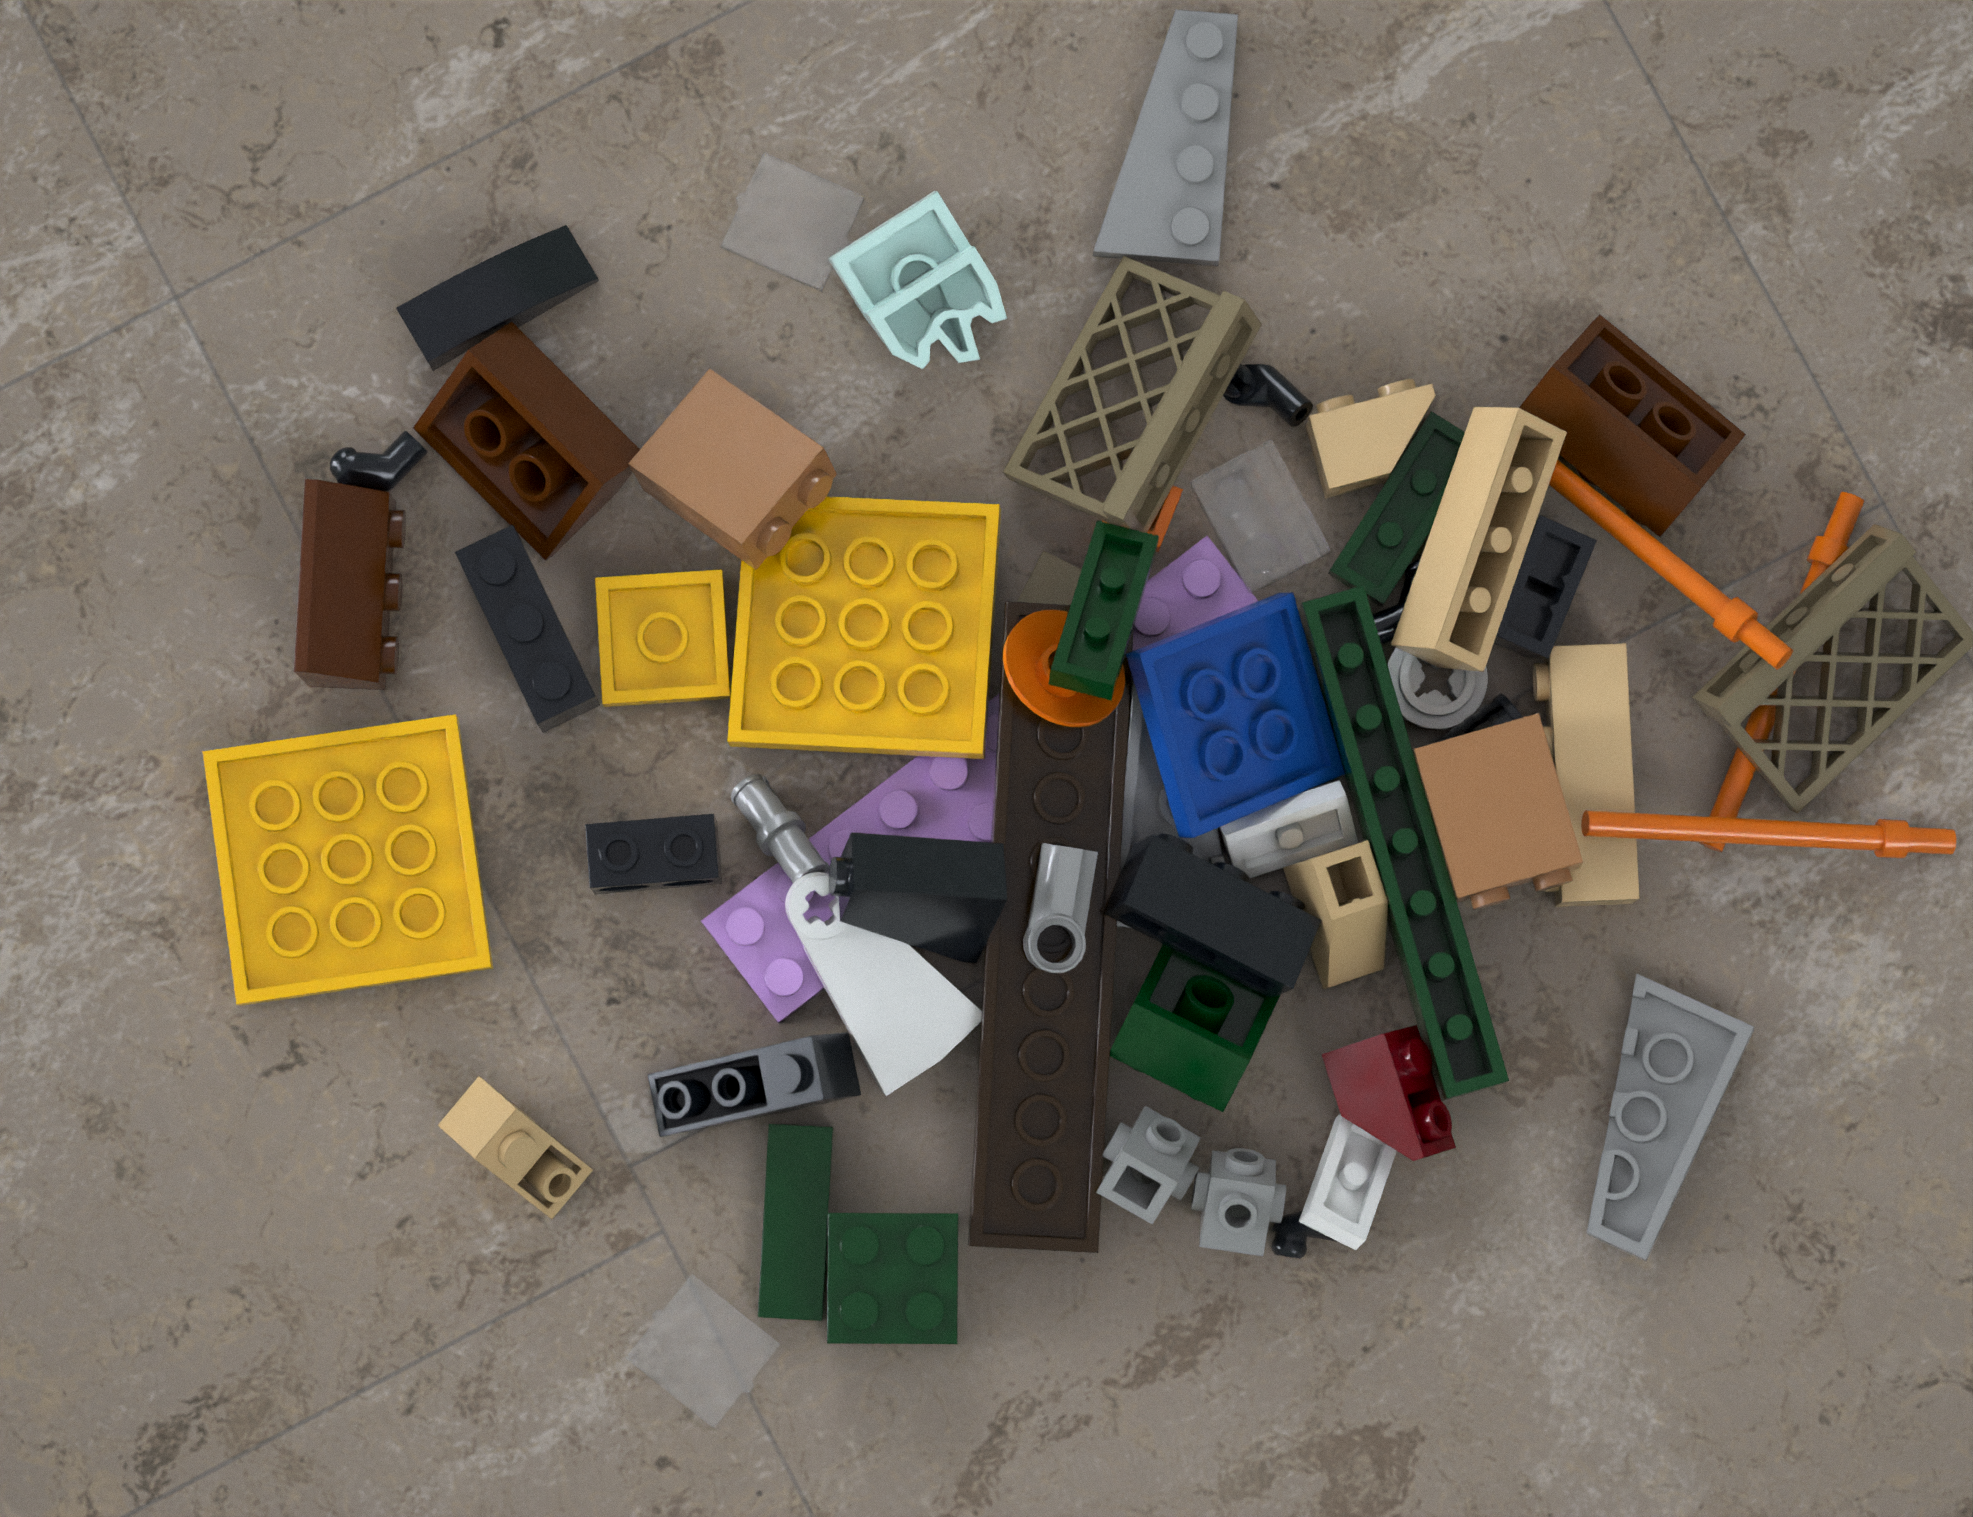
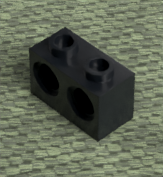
[1494,515,1597,659]
[585,814,722,895]

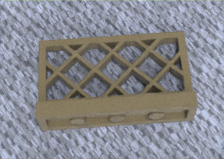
[1003,256,1262,533]
[1691,524,1973,814]

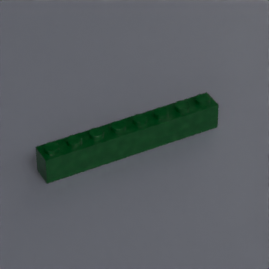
[1298,585,1509,1102]

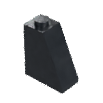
[829,832,1007,963]

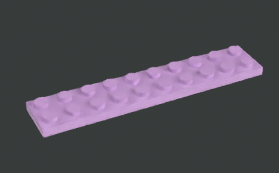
[701,536,1258,1024]

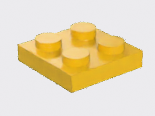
[595,569,731,707]

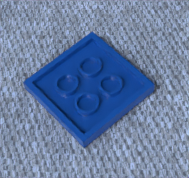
[1126,592,1345,838]

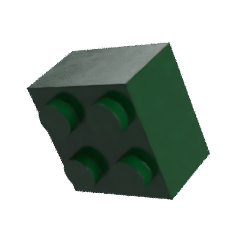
[827,1213,958,1344]

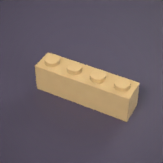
[1391,407,1567,672]
[1533,643,1639,907]

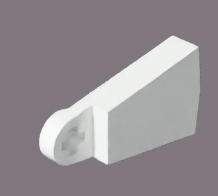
[785,872,982,1096]

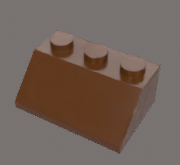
[1519,314,1746,537]
[413,322,640,561]
[294,479,406,690]

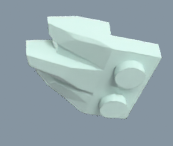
[828,191,1007,369]

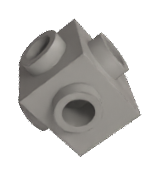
[1096,1106,1201,1225]
[1191,1148,1286,1256]

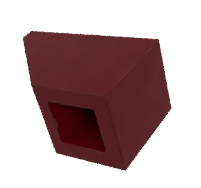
[1321,1025,1456,1161]

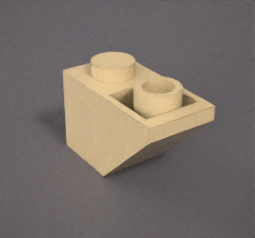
[1305,379,1435,499]
[1283,840,1388,989]
[438,1076,593,1219]

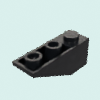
[647,1032,861,1137]

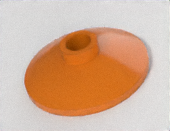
[1003,610,1125,727]

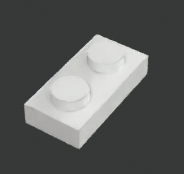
[1220,780,1358,879]
[1299,1114,1397,1250]

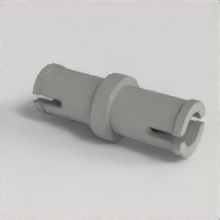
[731,774,830,883]

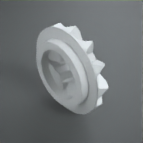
[1387,648,1488,730]

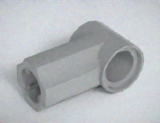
[1023,843,1098,973]

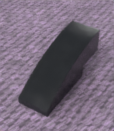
[396,225,599,371]

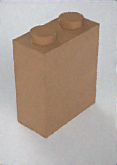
[628,369,837,570]
[1413,713,1583,910]

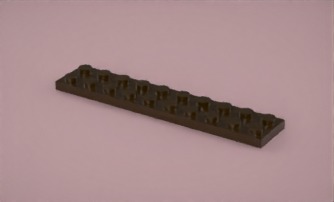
[968,601,1134,1253]

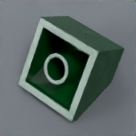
[1109,944,1281,1112]

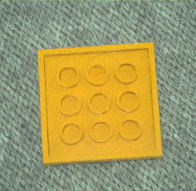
[727,496,1001,759]
[202,714,493,1006]

